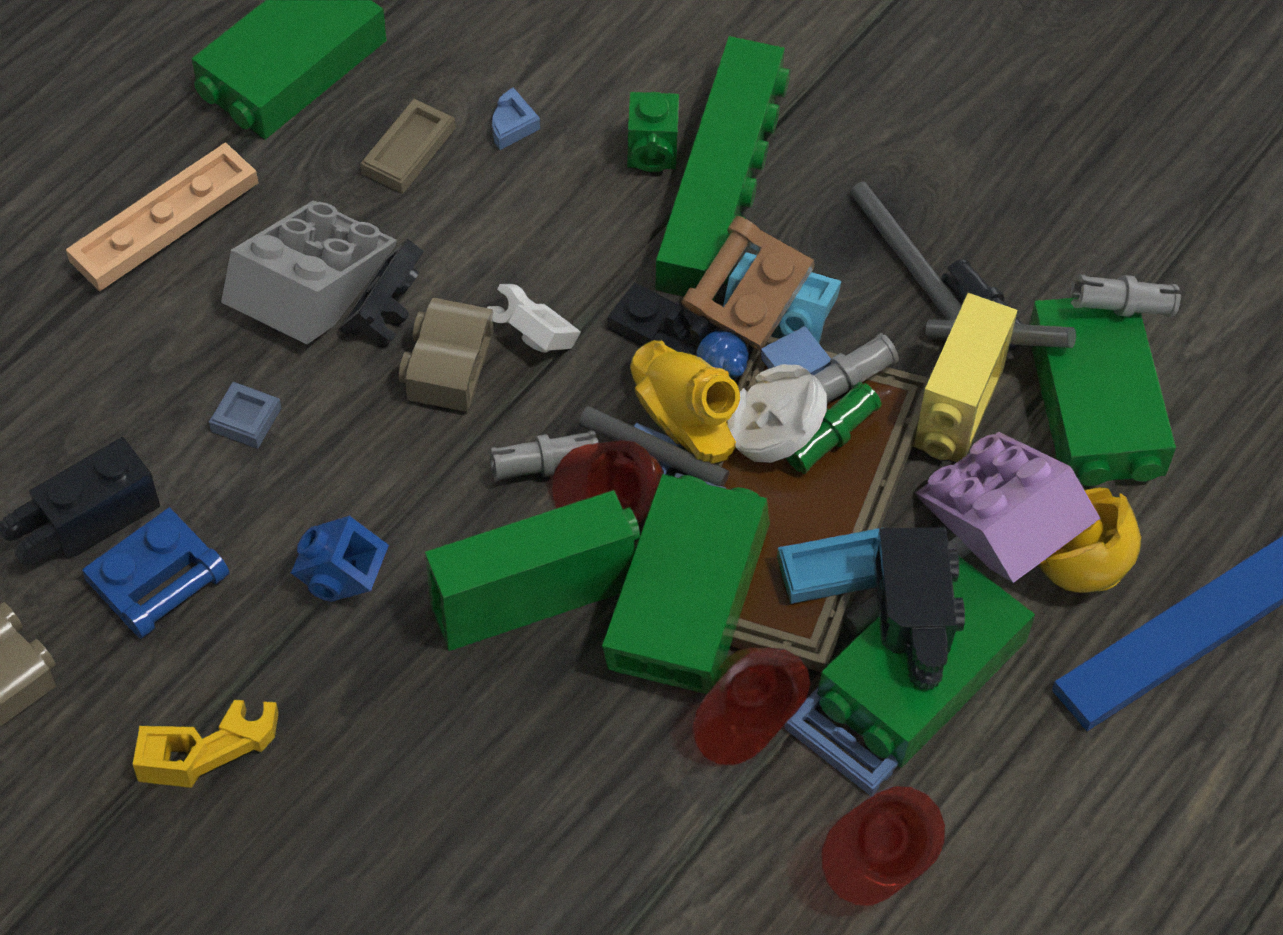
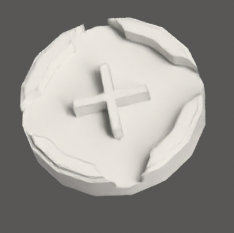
[727,364,827,463]

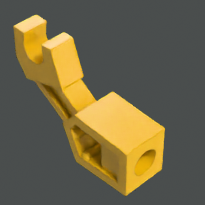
[133,700,279,788]

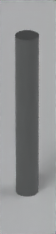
[925,319,1076,348]
[579,406,729,487]

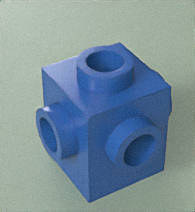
[291,516,389,602]

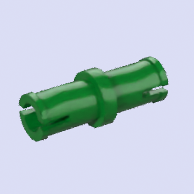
[786,381,882,474]

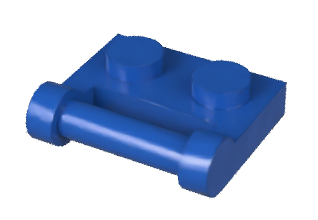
[82,507,230,639]

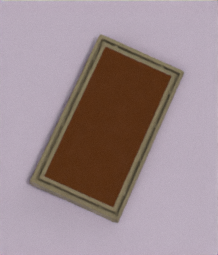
[714,336,930,672]

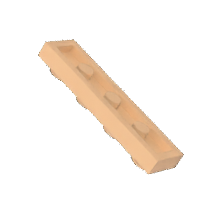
[66,142,258,291]

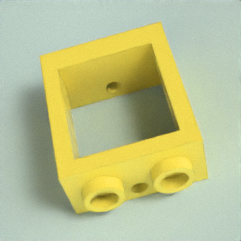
[914,293,1018,462]

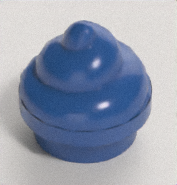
[697,331,749,380]

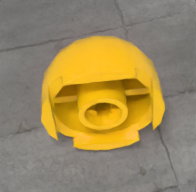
[1038,487,1141,593]

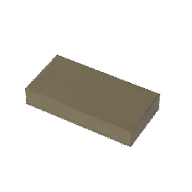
[360,99,456,194]

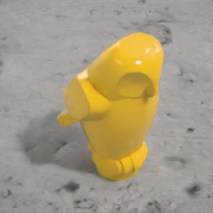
[630,340,740,464]

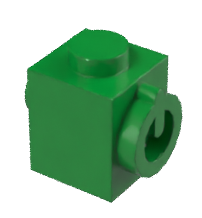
[627,92,679,172]

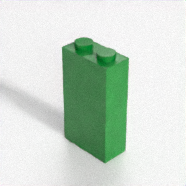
[191,0,387,140]
[1029,298,1176,486]
[602,474,770,696]
[425,490,640,651]
[817,548,1035,768]

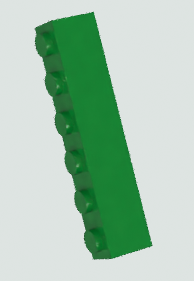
[655,36,791,301]

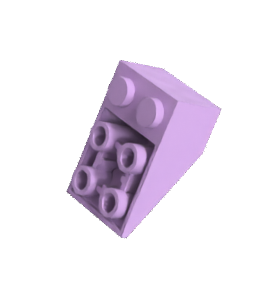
[915,432,1100,583]

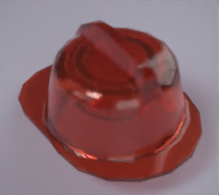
[552,440,664,523]
[692,647,810,765]
[822,786,945,905]

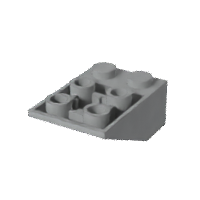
[221,200,397,344]

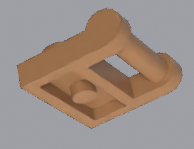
[681,216,815,351]

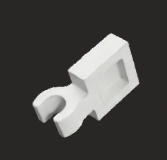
[487,284,581,353]

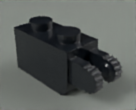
[0,436,161,565]
[873,527,965,691]

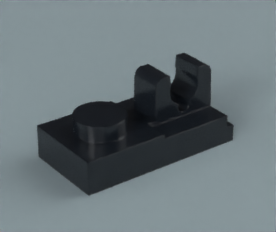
[339,239,424,346]
[608,282,718,356]

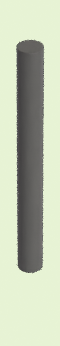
[850,182,962,320]

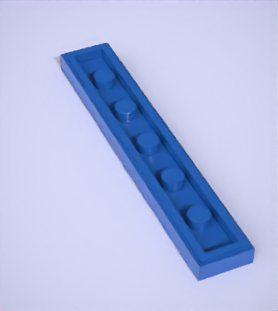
[1052,536,1283,731]

